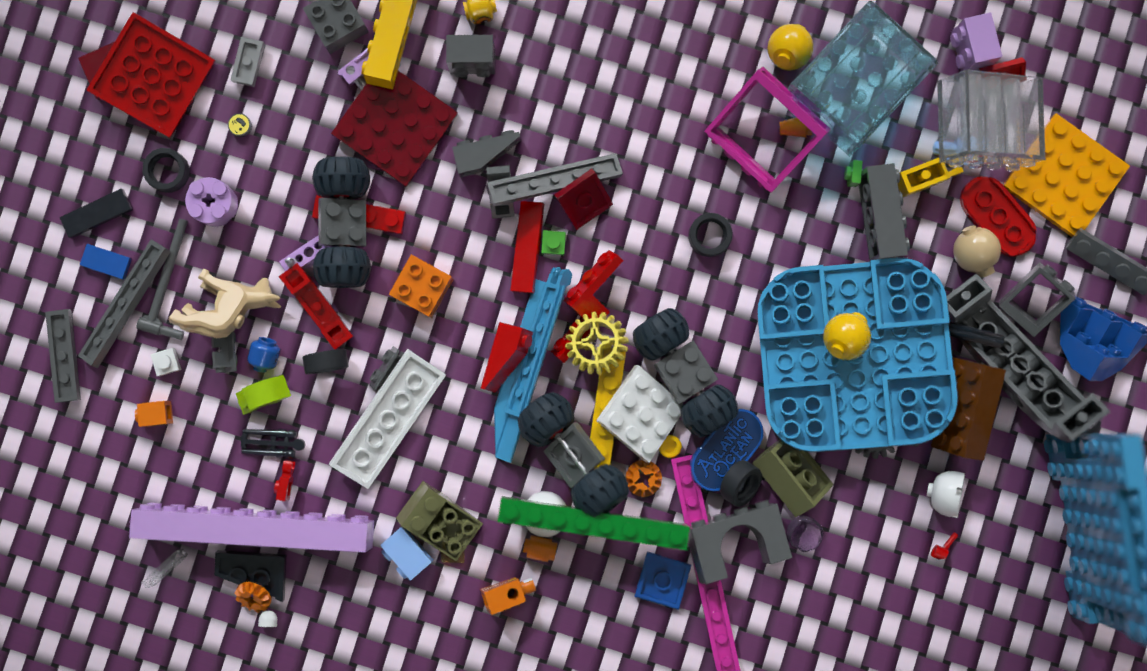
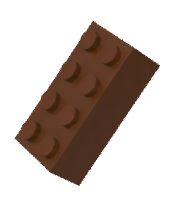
[931,357,1006,461]

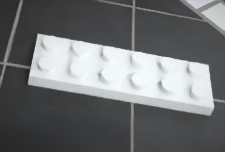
[329,349,446,489]

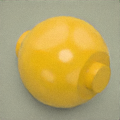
[767,24,813,70]
[823,312,871,360]

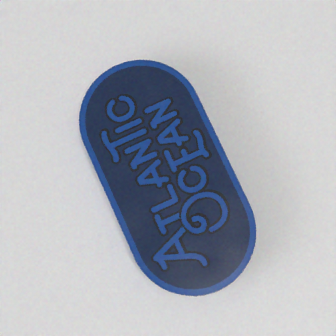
[690,409,763,491]

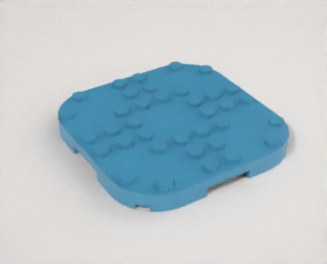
[758,258,957,452]

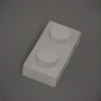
[230,37,265,87]

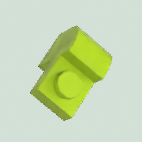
[235,375,291,415]

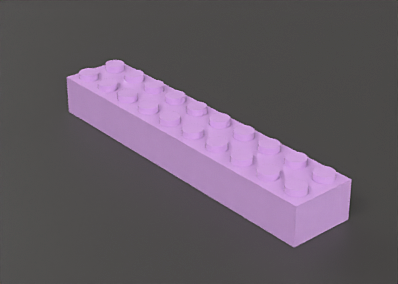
[129,503,374,552]

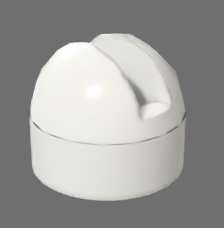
[258,610,278,627]

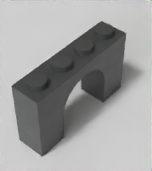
[688,500,792,584]

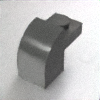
[486,165,515,219]

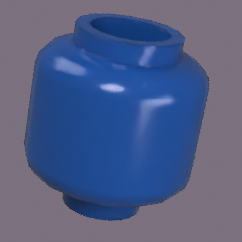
[247,337,280,373]

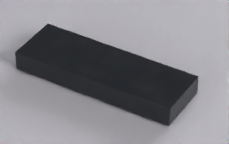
[59,188,133,239]

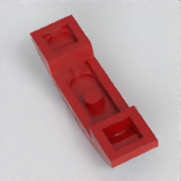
[278,263,353,350]

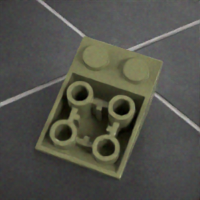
[396,481,483,561]

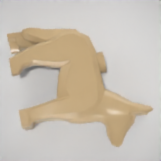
[169,269,281,339]

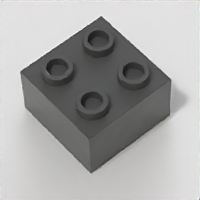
[303,0,369,54]
[446,35,495,77]

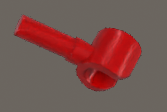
[931,532,958,560]

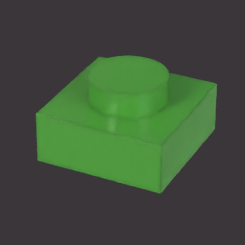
[844,160,863,187]
[541,230,566,256]

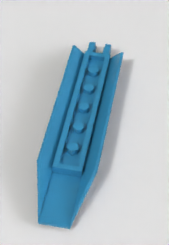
[494,267,572,463]

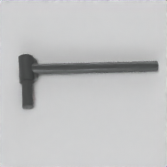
[136,218,188,340]

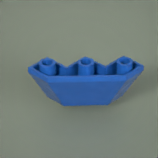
[1060,296,1147,381]

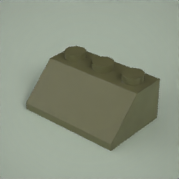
[753,439,834,517]

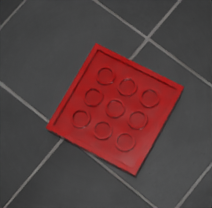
[87,12,216,139]

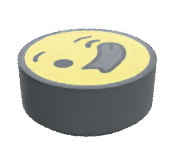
[228,113,252,137]

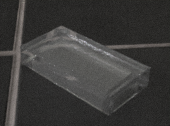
[141,549,188,588]

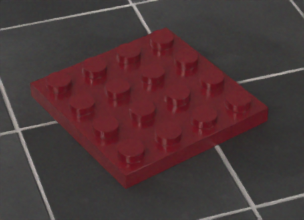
[331,70,458,187]

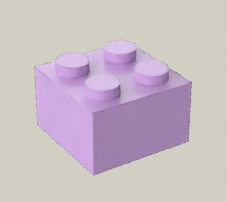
[950,12,1003,75]

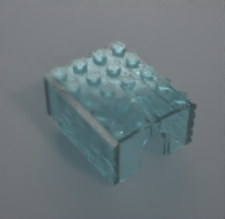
[788,0,938,157]

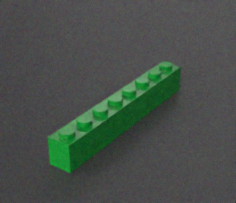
[497,496,690,550]

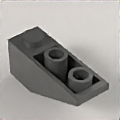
[452,130,521,177]

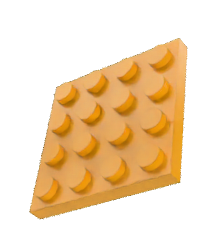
[1003,113,1130,237]

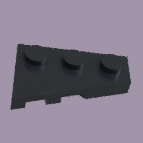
[214,550,286,602]

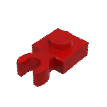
[274,460,296,501]

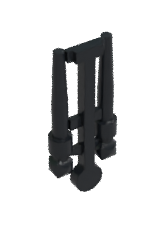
[241,429,306,459]

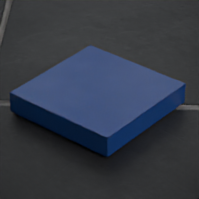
[634,551,692,610]

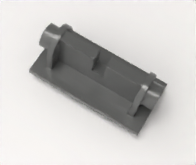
[211,331,238,373]
[369,346,404,391]

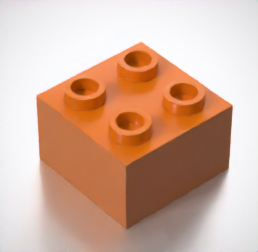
[389,254,454,318]

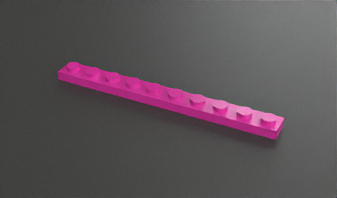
[670,454,741,671]

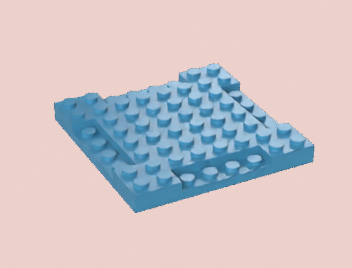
[1044,433,1147,647]

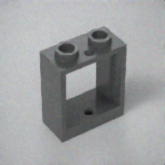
[999,262,1076,337]

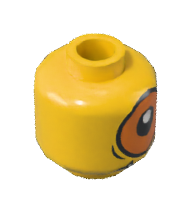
[463,0,497,25]

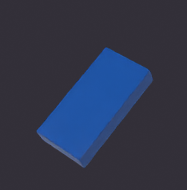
[79,244,132,280]

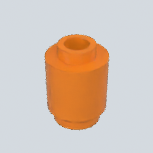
[523,535,558,562]

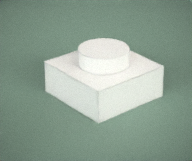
[150,348,181,377]

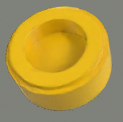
[659,435,682,458]

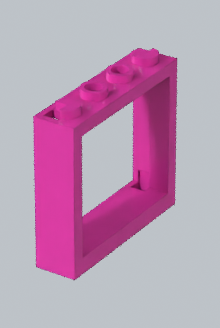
[705,67,831,193]

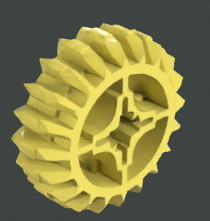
[565,312,629,375]

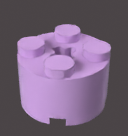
[185,177,238,227]

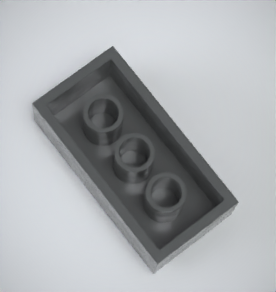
[859,163,910,262]

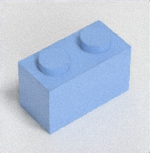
[380,527,434,581]

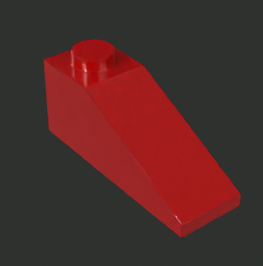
[481,322,533,393]

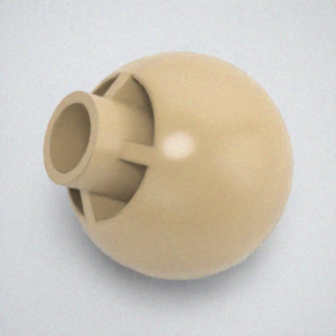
[953,225,1001,278]

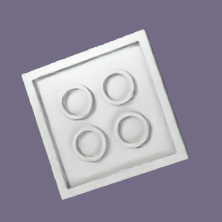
[596,365,684,463]

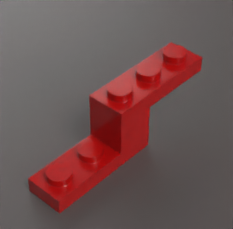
[550,250,624,363]

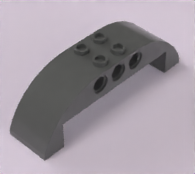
[946,273,1110,442]

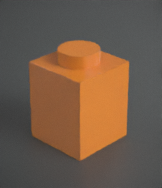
[134,401,173,427]

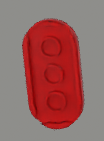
[960,176,1037,257]

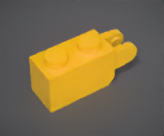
[898,154,964,198]

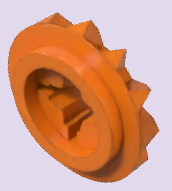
[625,460,662,497]
[234,582,272,613]

